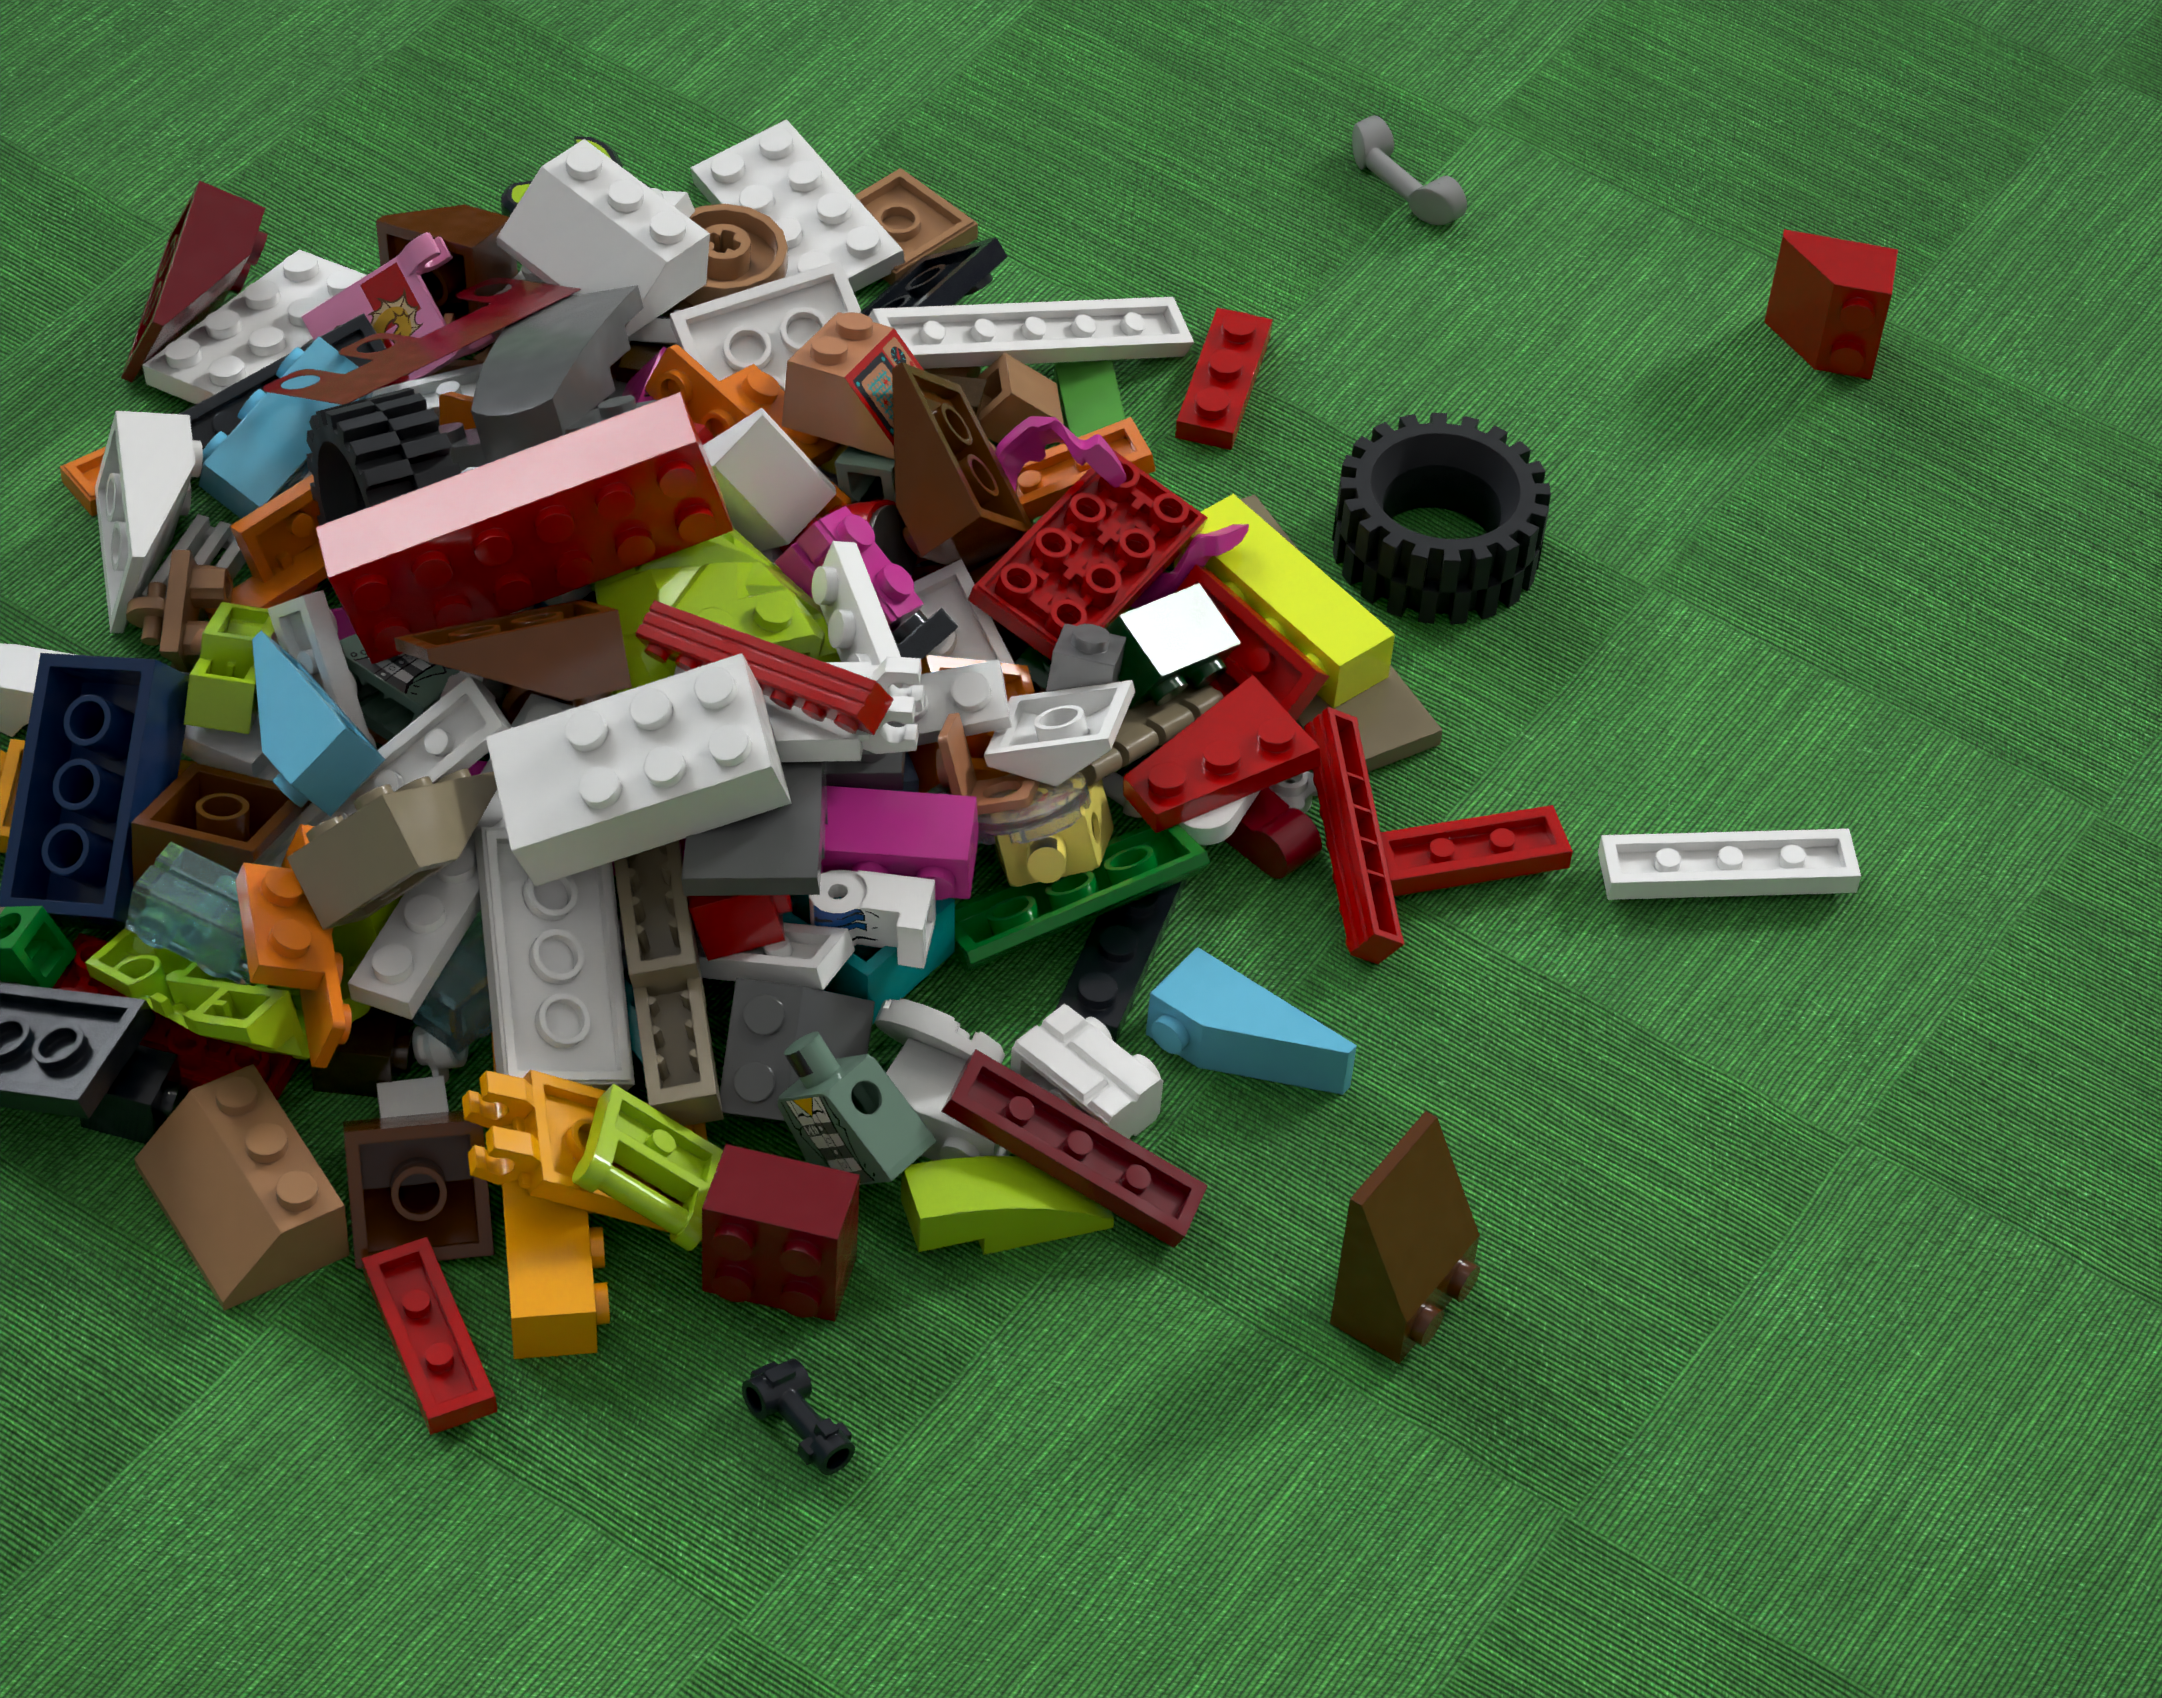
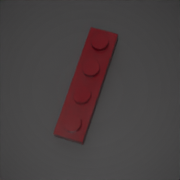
[941,1049,1208,1248]

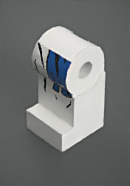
[809,870,936,969]

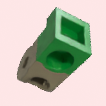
[0,906,77,988]

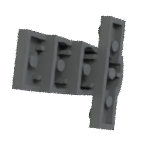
[439,285,657,471]
[681,723,906,896]

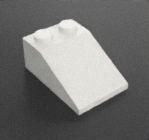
[95,411,203,633]

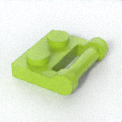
[572,1083,723,1251]

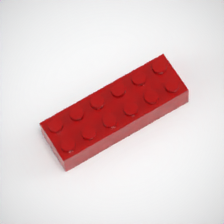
[316,392,734,664]

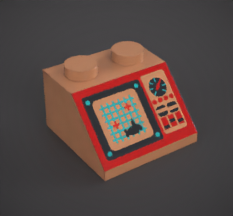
[782,312,924,460]

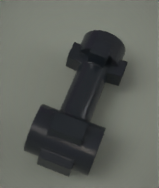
[742,1358,855,1475]

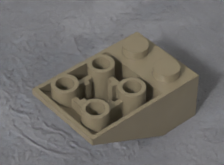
[287,768,497,930]

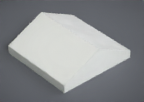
[703,408,836,551]
[984,680,1135,787]

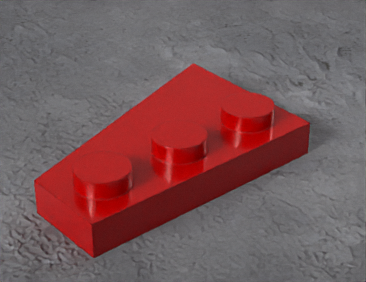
[1123,675,1320,833]

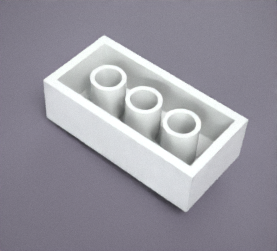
[486,653,792,887]

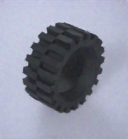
[306,388,461,526]
[1332,413,1551,625]

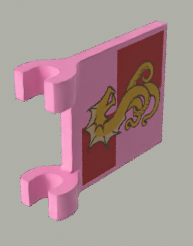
[301,232,496,388]

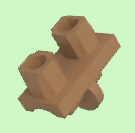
[126,550,233,673]

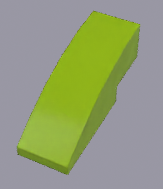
[184,602,279,734]
[901,1156,1114,1255]

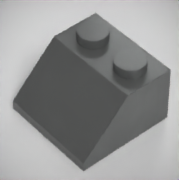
[720,978,875,1125]

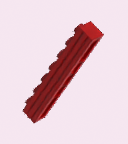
[635,600,894,735]
[1304,707,1404,964]

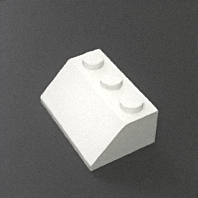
[497,139,710,337]

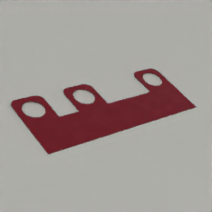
[263,278,581,405]

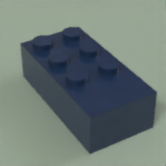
[0,653,189,931]

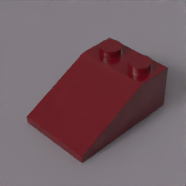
[121,181,268,382]

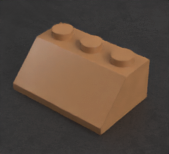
[134,1064,350,1311]

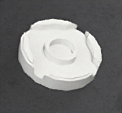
[874,998,1005,1064]

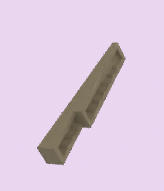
[614,840,724,1126]

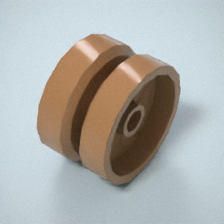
[663,204,788,318]

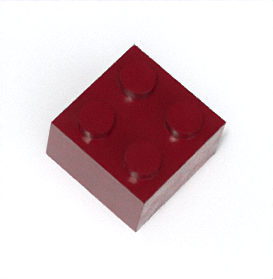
[702,1144,860,1322]

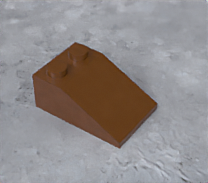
[892,362,1032,573]
[394,599,632,708]
[1330,1111,1480,1364]

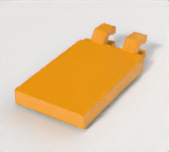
[462,1069,708,1241]

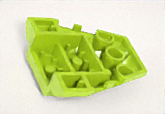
[590,528,841,695]
[85,886,404,1059]

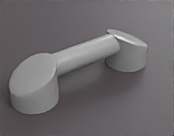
[1352,115,1467,226]

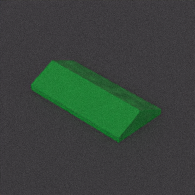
[954,824,1210,973]

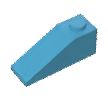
[252,631,386,817]
[1146,947,1357,1095]

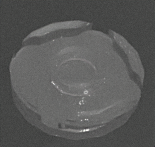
[978,772,1091,845]

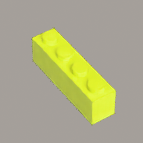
[1174,494,1395,709]

